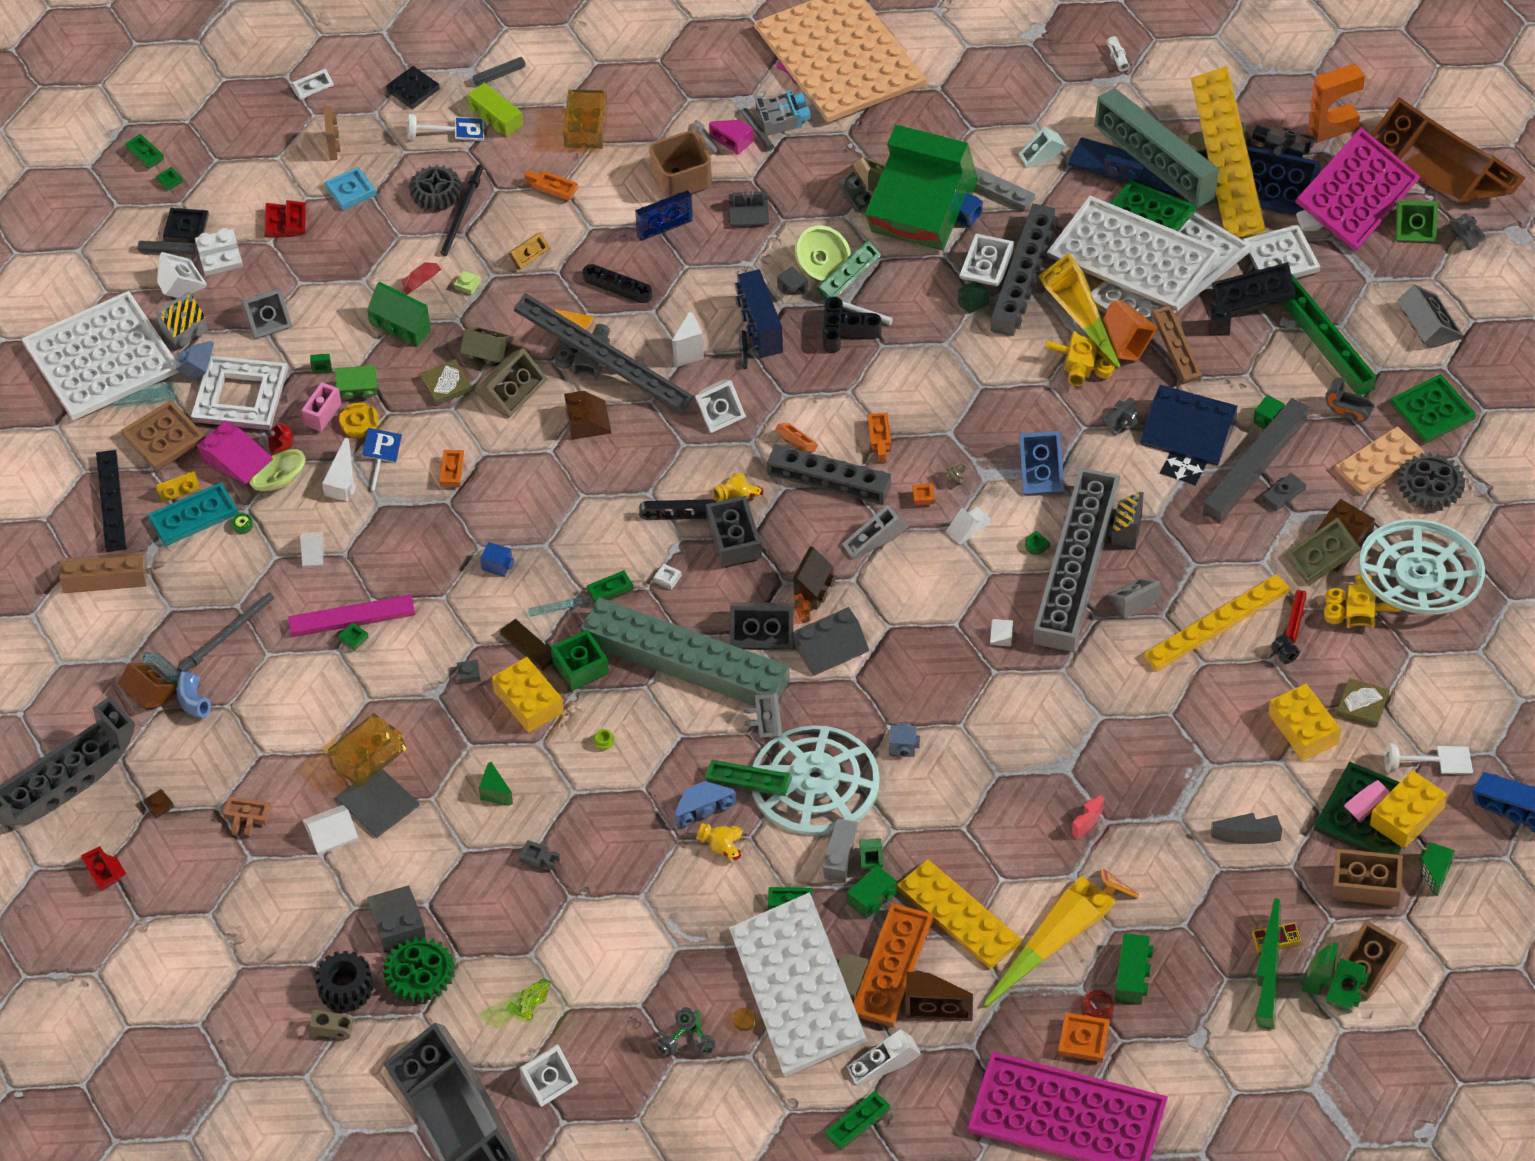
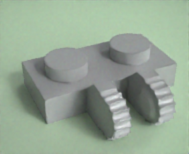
[743,693,782,738]

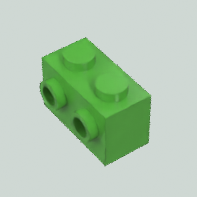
[335,365,378,399]

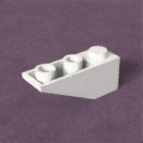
[846,1029,922,1085]

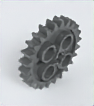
[1397,452,1465,511]

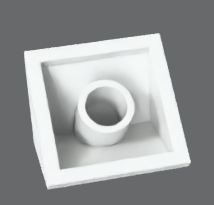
[672,312,704,367]
[303,805,358,855]
[520,1044,578,1107]

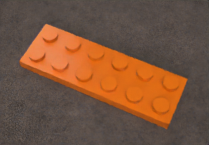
[854,903,934,1028]

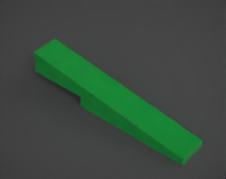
[1255,898,1282,1029]

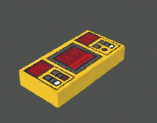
[1252,922,1301,953]

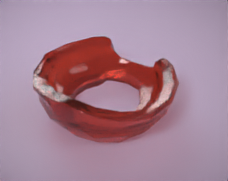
[1080,990,1114,1020]

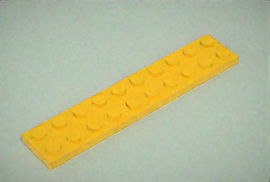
[1190,66,1266,240]

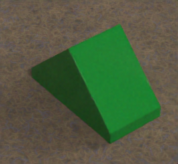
[479,761,513,806]

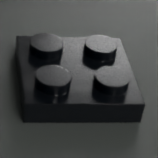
[386,66,440,110]

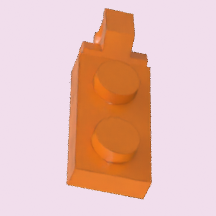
[525,170,578,201]
[868,413,891,463]

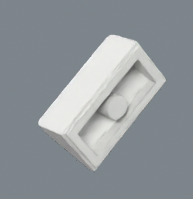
[291,68,334,100]

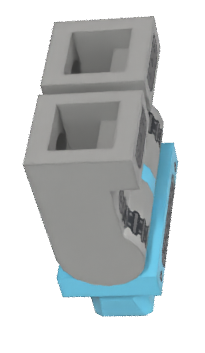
[755,90,811,136]

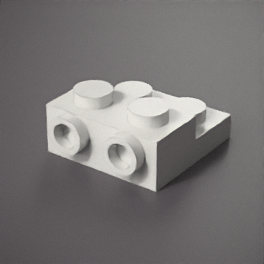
[195,228,243,276]

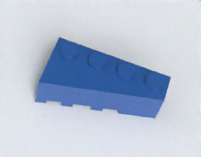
[1472,772,1535,832]

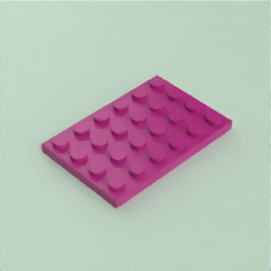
[1295,127,1420,252]

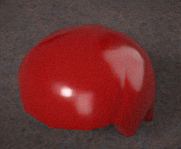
[268,423,294,455]

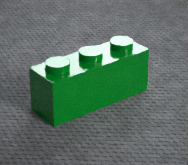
[1115,933,1154,1005]

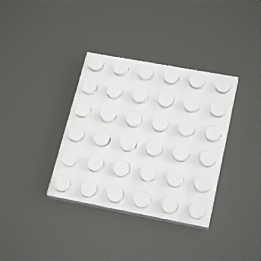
[22,291,179,421]

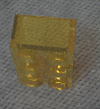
[563,90,608,149]
[326,713,406,788]

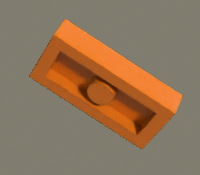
[775,423,818,452]
[439,450,464,487]

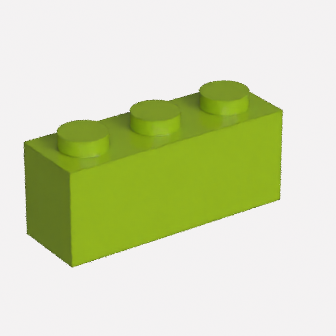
[467,82,524,137]

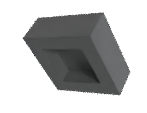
[457,660,481,684]

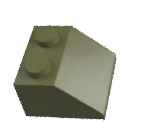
[460,327,514,364]

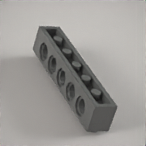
[767,444,891,505]

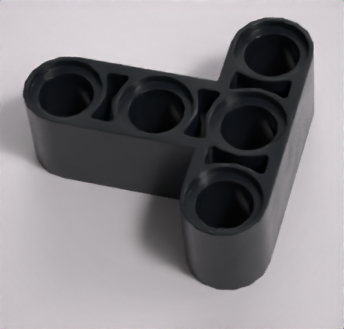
[823,296,882,353]

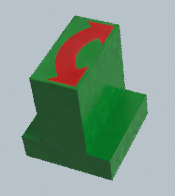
[865,124,978,251]

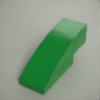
[1302,943,1338,995]

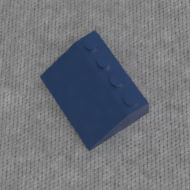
[1247,146,1321,216]
[1140,384,1238,466]

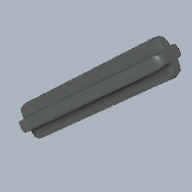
[472,57,526,86]
[137,240,196,254]

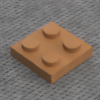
[323,106,341,161]

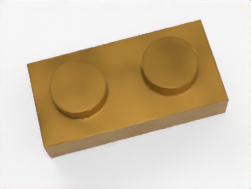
[508,232,551,270]

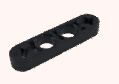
[582,264,653,303]
[639,499,717,520]

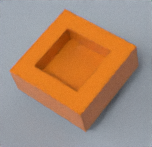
[912,483,935,506]

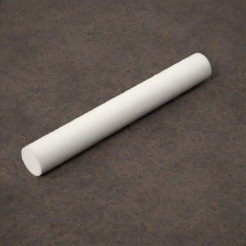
[842,301,893,325]

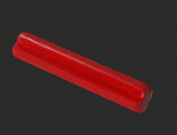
[1286,590,1307,644]

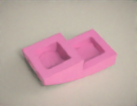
[1344,780,1390,823]

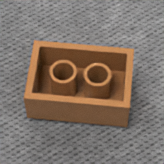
[1332,849,1403,907]

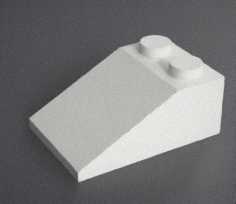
[959,234,1014,286]

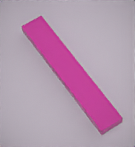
[288,595,415,637]

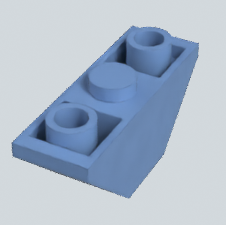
[675,781,736,828]

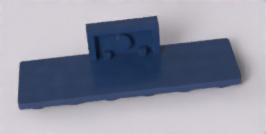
[1068,137,1179,196]

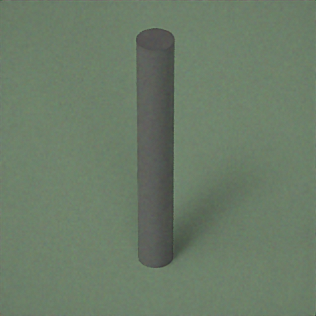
[741,108,774,151]

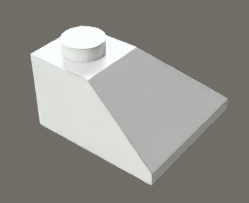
[157,252,207,298]
[695,379,746,433]

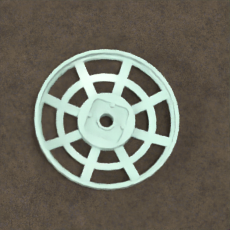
[1359,519,1485,615]
[752,725,880,836]

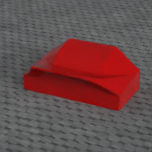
[402,262,442,295]
[81,846,126,891]

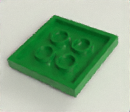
[1390,374,1476,444]

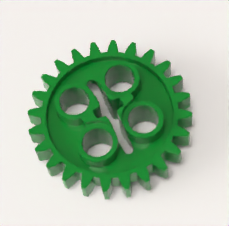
[383,936,455,1003]

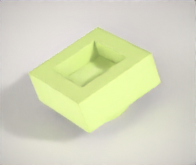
[454,271,481,295]

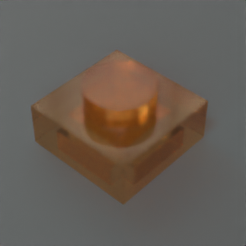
[794,593,812,623]

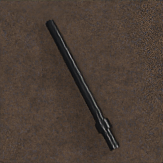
[440,165,484,256]

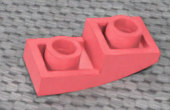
[1072,795,1104,840]

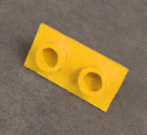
[155,471,200,503]

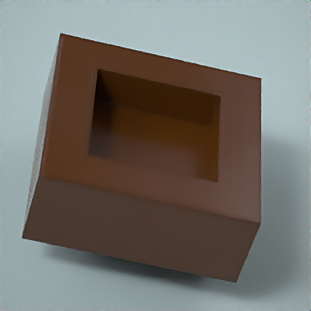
[143,789,174,818]

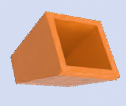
[1102,300,1158,361]

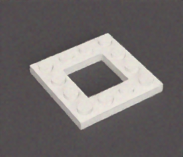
[191,356,288,430]

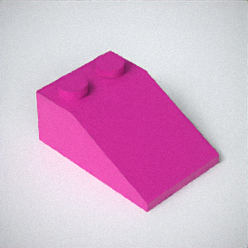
[197,421,273,484]

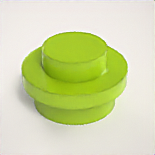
[593,729,615,750]

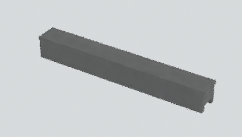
[1203,398,1309,524]

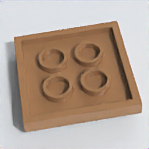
[121,400,205,471]

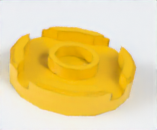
[338,402,379,438]

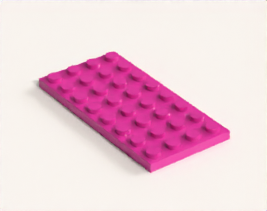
[967,1052,1168,1161]

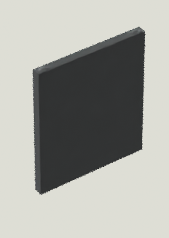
[336,765,420,838]

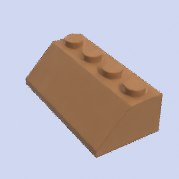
[60,551,147,593]

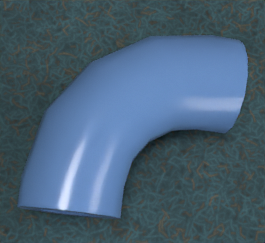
[176,671,211,718]

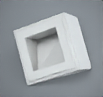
[990,619,1013,646]

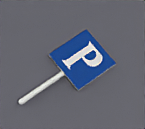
[362,428,402,491]

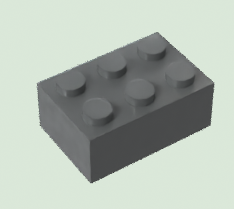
[706,496,762,567]

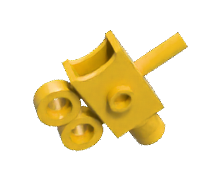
[1045,331,1115,386]
[1324,573,1401,629]

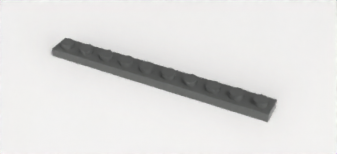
[514,293,693,414]

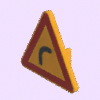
[1100,868,1139,898]

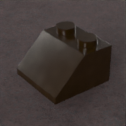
[793,546,836,609]

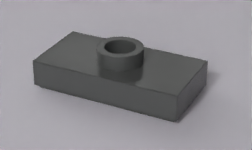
[1262,473,1306,511]

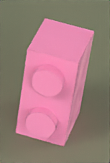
[301,382,341,432]

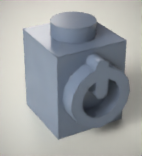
[889,723,920,757]

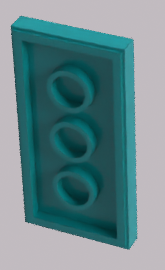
[147,482,239,547]

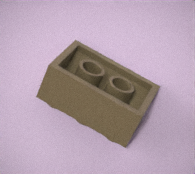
[474,348,548,418]

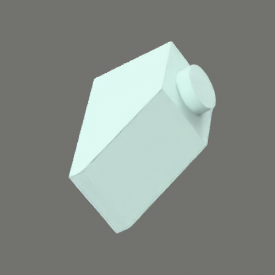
[1019,127,1066,168]

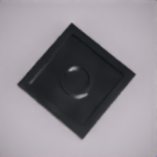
[163,208,209,244]

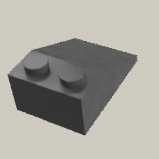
[367,885,426,952]

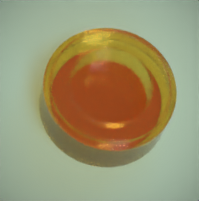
[733,1008,756,1031]

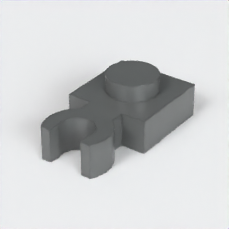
[519,840,560,870]

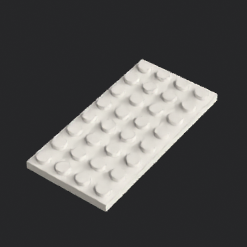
[1047,196,1221,311]
[1091,213,1251,325]
[729,892,868,1077]

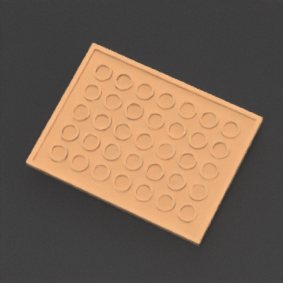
[754,0,927,123]

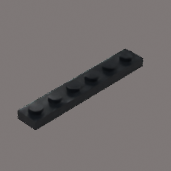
[96,450,127,552]

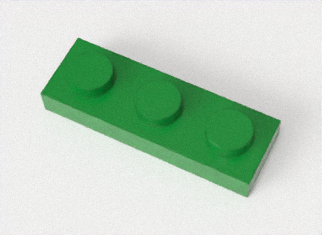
[825,1091,890,1151]

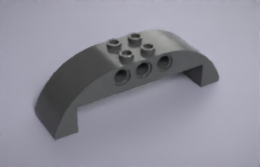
[0,697,135,826]

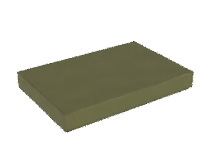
[1287,517,1361,585]

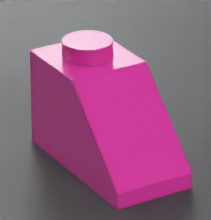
[709,120,753,155]

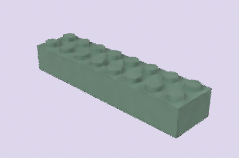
[1094,88,1219,208]

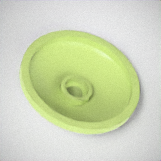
[795,225,851,282]
[249,449,306,491]

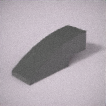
[1210,813,1282,844]

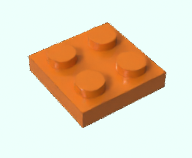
[1058,1012,1110,1063]

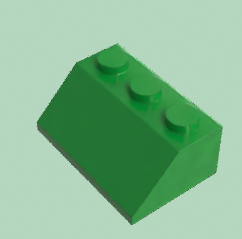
[367,282,431,346]

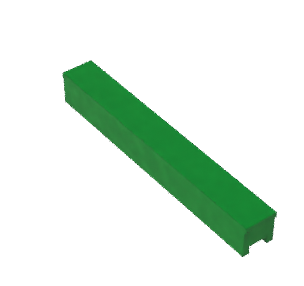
[1281,274,1376,396]

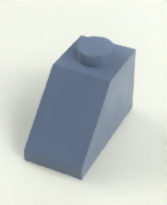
[176,341,214,381]

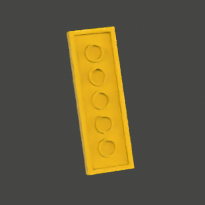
[897,859,1022,970]

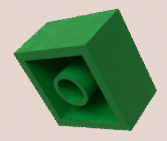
[551,630,609,691]

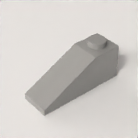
[842,504,909,559]
[823,819,858,882]

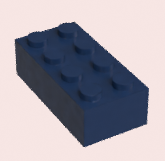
[734,269,783,358]

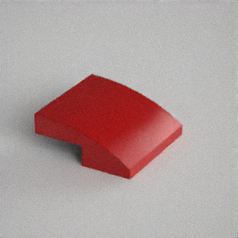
[264,200,306,238]

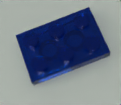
[635,190,693,241]

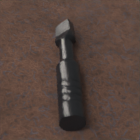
[739,330,748,369]

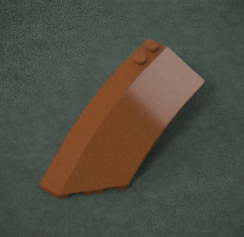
[1370,97,1525,203]

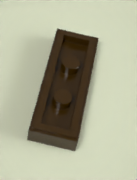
[500,618,553,671]

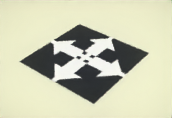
[1160,452,1207,486]

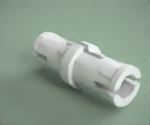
[1107,36,1130,72]

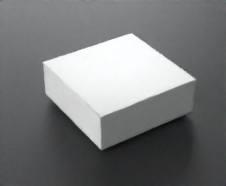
[653,563,682,590]

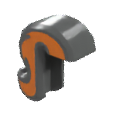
[1325,377,1375,422]

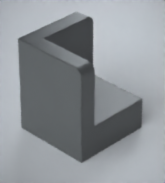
[777,267,808,294]

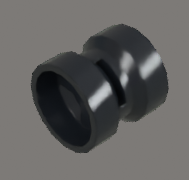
[1271,635,1300,664]

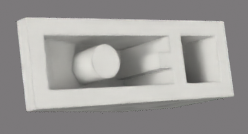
[322,438,356,502]

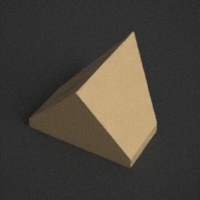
[853,156,885,190]

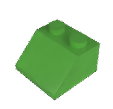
[1396,200,1438,242]

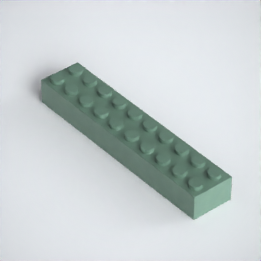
[580,598,790,706]

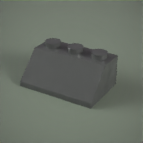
[1398,284,1464,347]
[730,602,794,648]
[793,607,869,676]

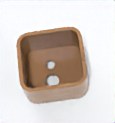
[649,131,712,199]

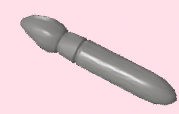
[694,120,717,153]

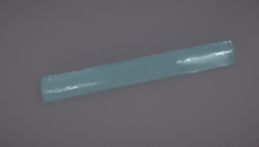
[528,595,591,616]

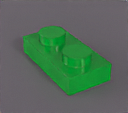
[125,134,164,169]
[587,570,634,603]
[768,887,813,910]

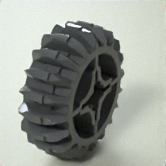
[409,165,462,211]

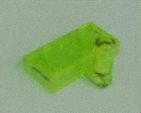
[507,978,551,1020]

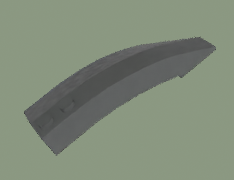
[383,1023,520,1161]

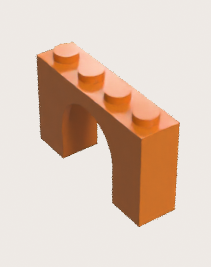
[1307,63,1365,143]

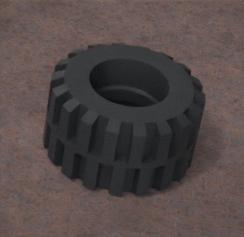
[315,951,373,1012]

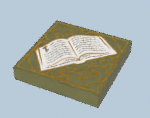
[419,359,473,405]
[1336,678,1390,727]

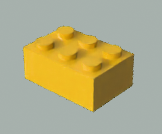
[492,657,564,733]
[1268,683,1341,761]
[1370,770,1447,849]

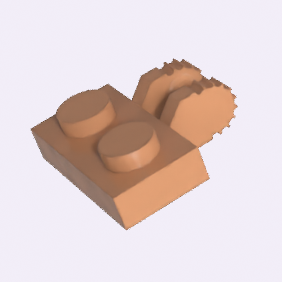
[223,797,271,837]

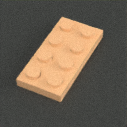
[1335,426,1425,496]

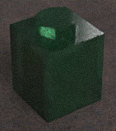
[957,281,989,314]

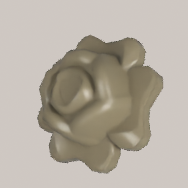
[946,464,967,484]

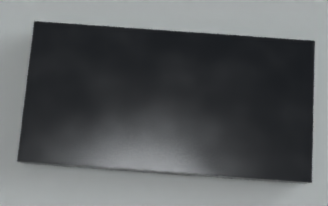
[1212,262,1297,316]

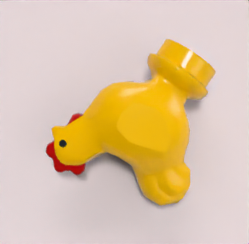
[713,473,763,502]
[696,823,743,861]

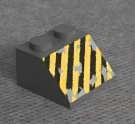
[1108,492,1144,550]

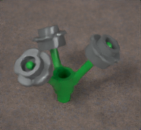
[657,1007,716,1056]

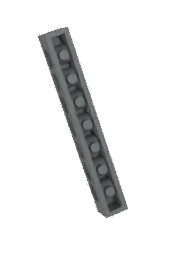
[991,203,1058,336]

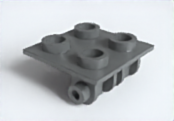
[729,191,769,226]

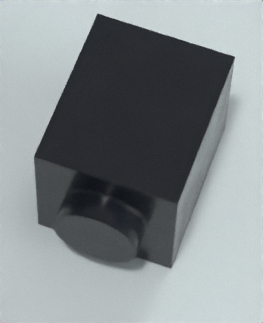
[1209,305,1231,336]

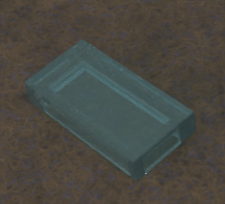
[142,652,181,682]

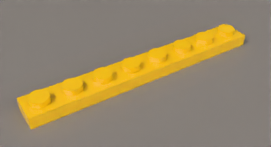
[1144,574,1290,672]

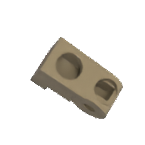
[309,1009,353,1040]

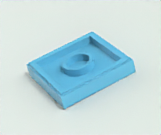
[324,167,377,211]

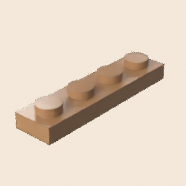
[1151,305,1202,383]

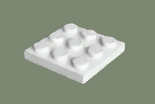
[1243,225,1320,278]

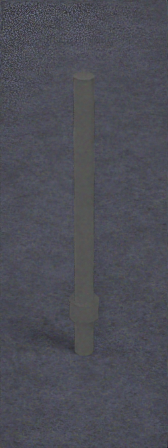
[177,593,274,673]

